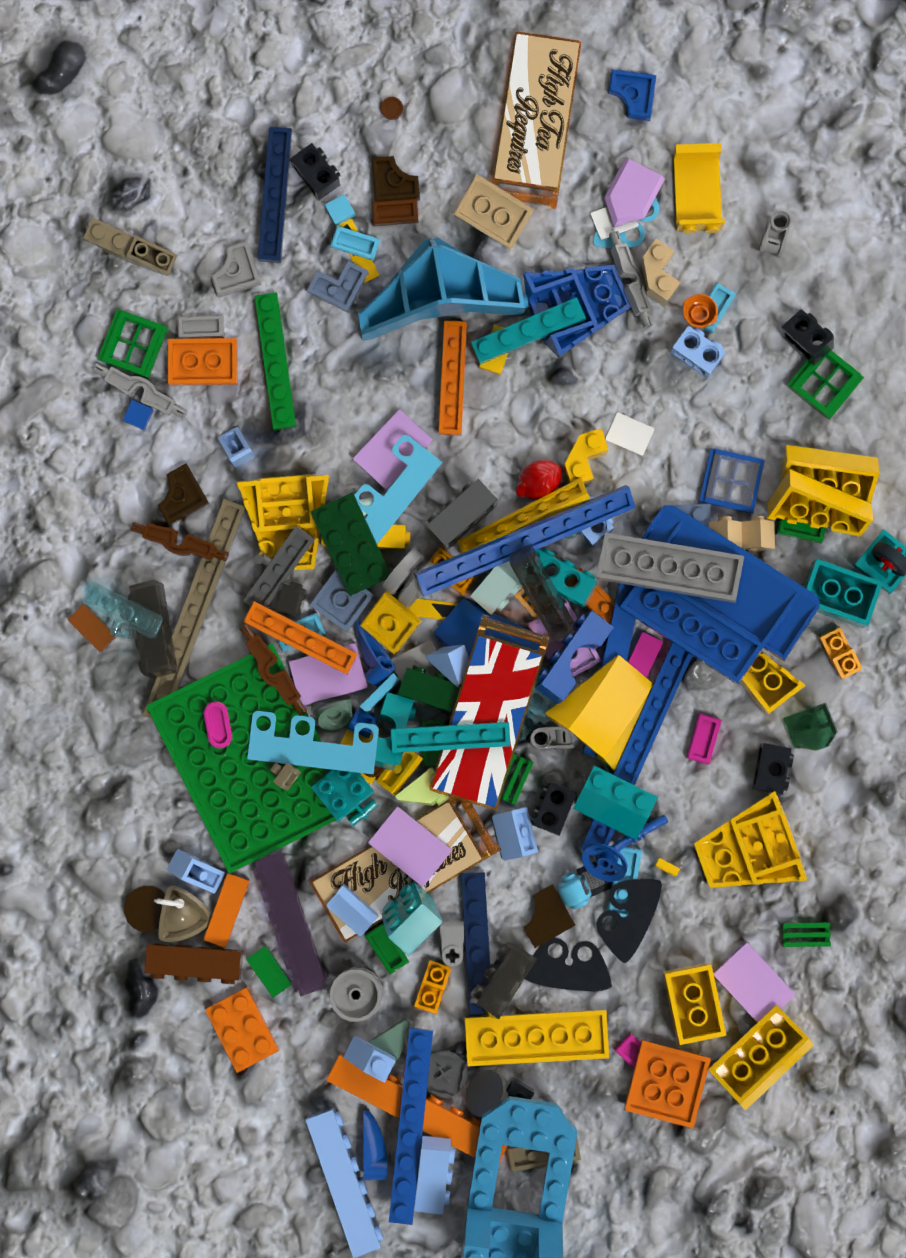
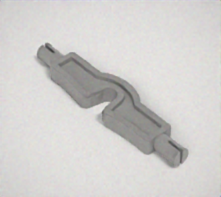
[609,231,653,329]
[93,363,188,420]

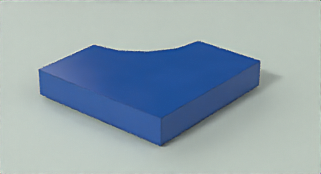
[608,69,657,121]

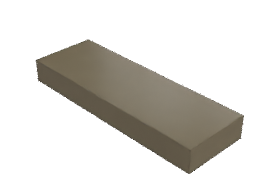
[507,1139,581,1172]

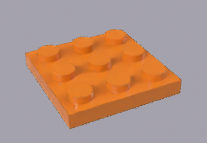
[624,1039,711,1129]

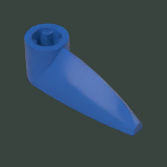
[354,621,395,686]
[363,1110,387,1180]

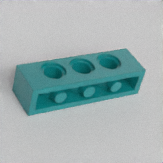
[509,548,598,609]

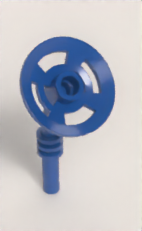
[582,815,668,882]

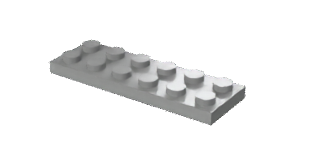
[596,533,744,603]

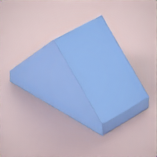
[218,426,255,468]
[426,645,470,687]

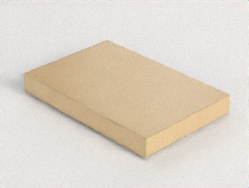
[453,174,535,250]

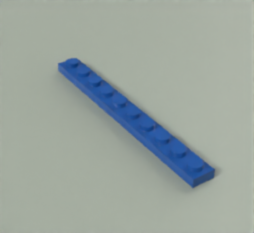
[414,485,635,597]
[580,643,692,853]

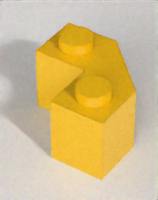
[563,428,609,485]

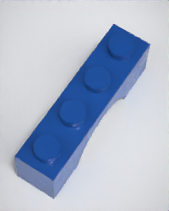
[535,611,614,704]

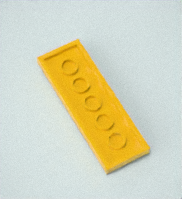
[465,1009,609,1066]

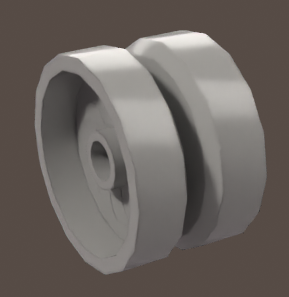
[382,549,434,608]
[330,967,383,1022]

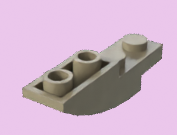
[83,218,178,276]

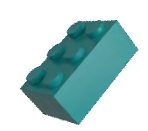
[803,559,883,629]
[381,881,443,956]

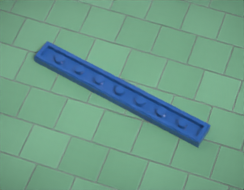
[582,583,636,757]

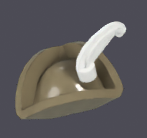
[154,885,211,942]

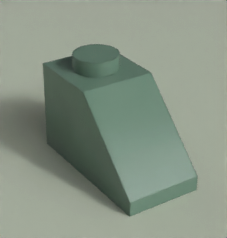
[368,1017,409,1067]

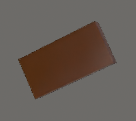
[372,199,419,226]

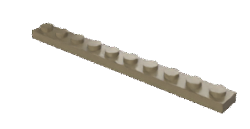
[142,499,246,719]

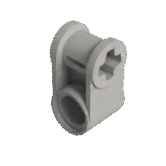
[758,211,791,258]
[529,726,575,750]
[440,921,464,967]

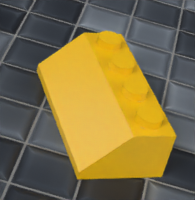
[779,445,880,503]
[708,1005,814,1111]

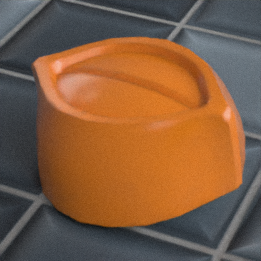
[683,294,718,328]

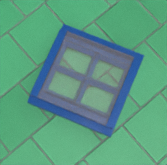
[699,448,765,514]

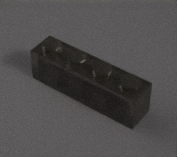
[510,544,574,641]
[128,579,178,679]

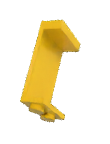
[673,143,725,234]

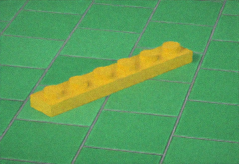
[457,478,590,553]

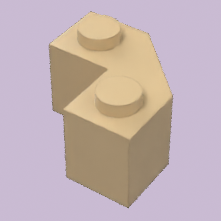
[641,238,681,308]
[709,516,775,551]

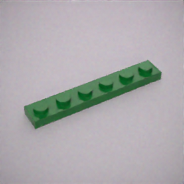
[255,292,297,431]

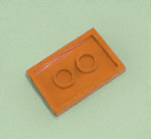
[168,338,238,386]
[205,987,280,1073]

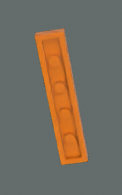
[439,321,467,436]
[243,601,358,675]

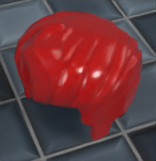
[516,459,562,501]

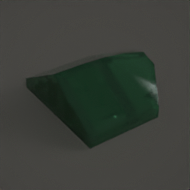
[783,703,838,751]

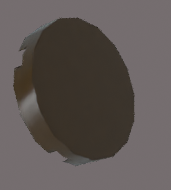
[124,885,166,932]

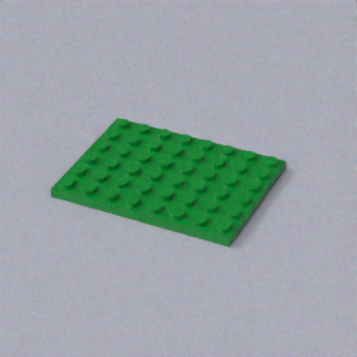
[146,643,356,874]

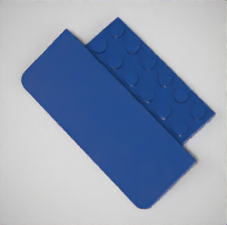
[620,505,820,685]

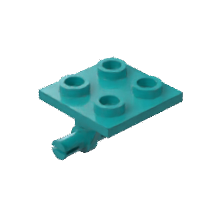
[311,770,379,827]

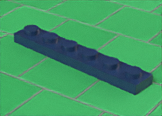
[258,127,292,263]
[461,872,493,1016]

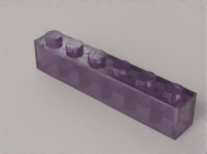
[253,852,329,997]

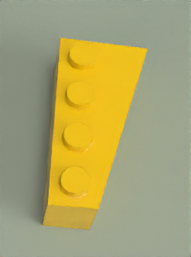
[767,469,873,537]
[740,651,806,715]

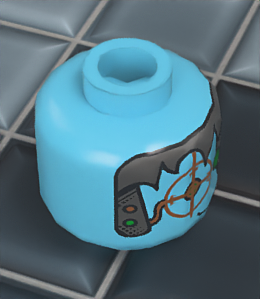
[557,872,591,909]

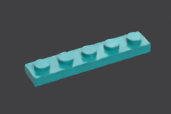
[471,297,586,365]
[391,722,510,753]

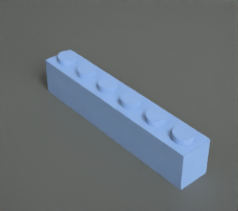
[306,1107,384,1258]

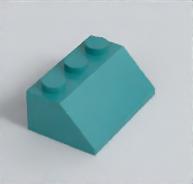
[573,766,658,840]

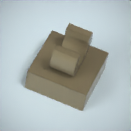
[270,762,301,791]

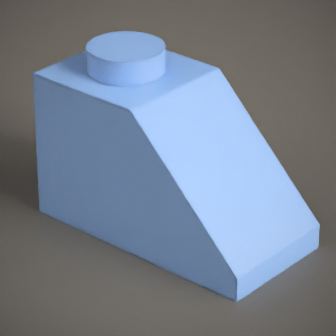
[166,849,226,894]
[344,1035,397,1083]

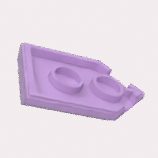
[604,159,665,228]

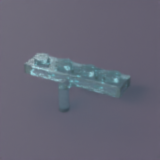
[83,582,164,639]

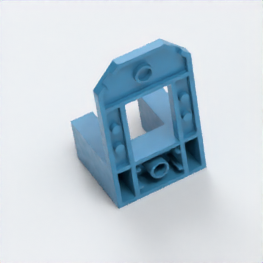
[460,1096,577,1258]

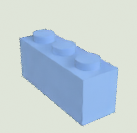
[414,1136,455,1215]

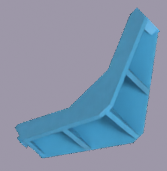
[358,238,528,341]

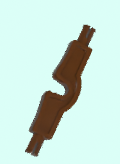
[131,522,229,562]
[239,624,308,716]

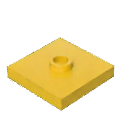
[360,591,422,655]

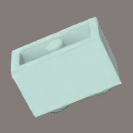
[470,561,525,615]

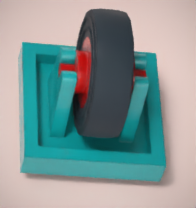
[853,529,906,595]

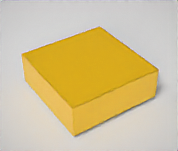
[654,857,680,877]

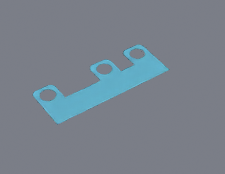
[355,435,443,544]
[247,711,379,774]

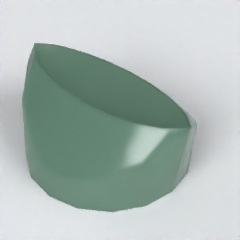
[312,699,352,731]

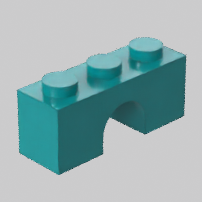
[375,692,417,771]

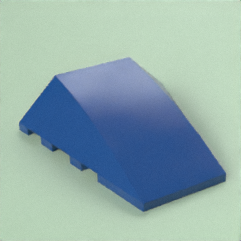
[523,265,631,357]
[434,598,549,661]

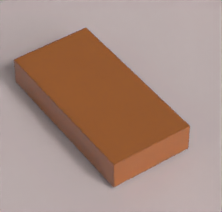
[68,604,118,653]

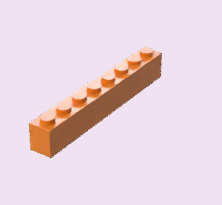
[326,1052,507,1163]

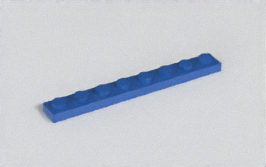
[389,1027,433,1225]

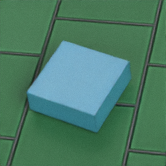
[325,194,356,226]

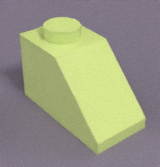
[395,767,449,806]

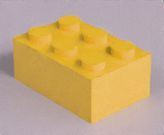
[662,962,727,1045]

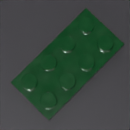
[311,492,391,596]

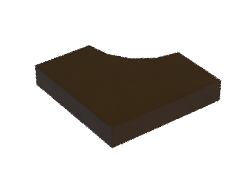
[371,156,420,202]
[158,463,210,526]
[523,884,576,948]

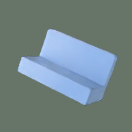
[492,807,538,861]
[326,884,379,936]

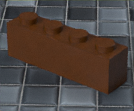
[144,943,244,984]

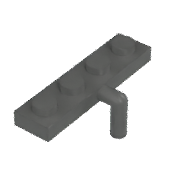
[243,525,315,608]

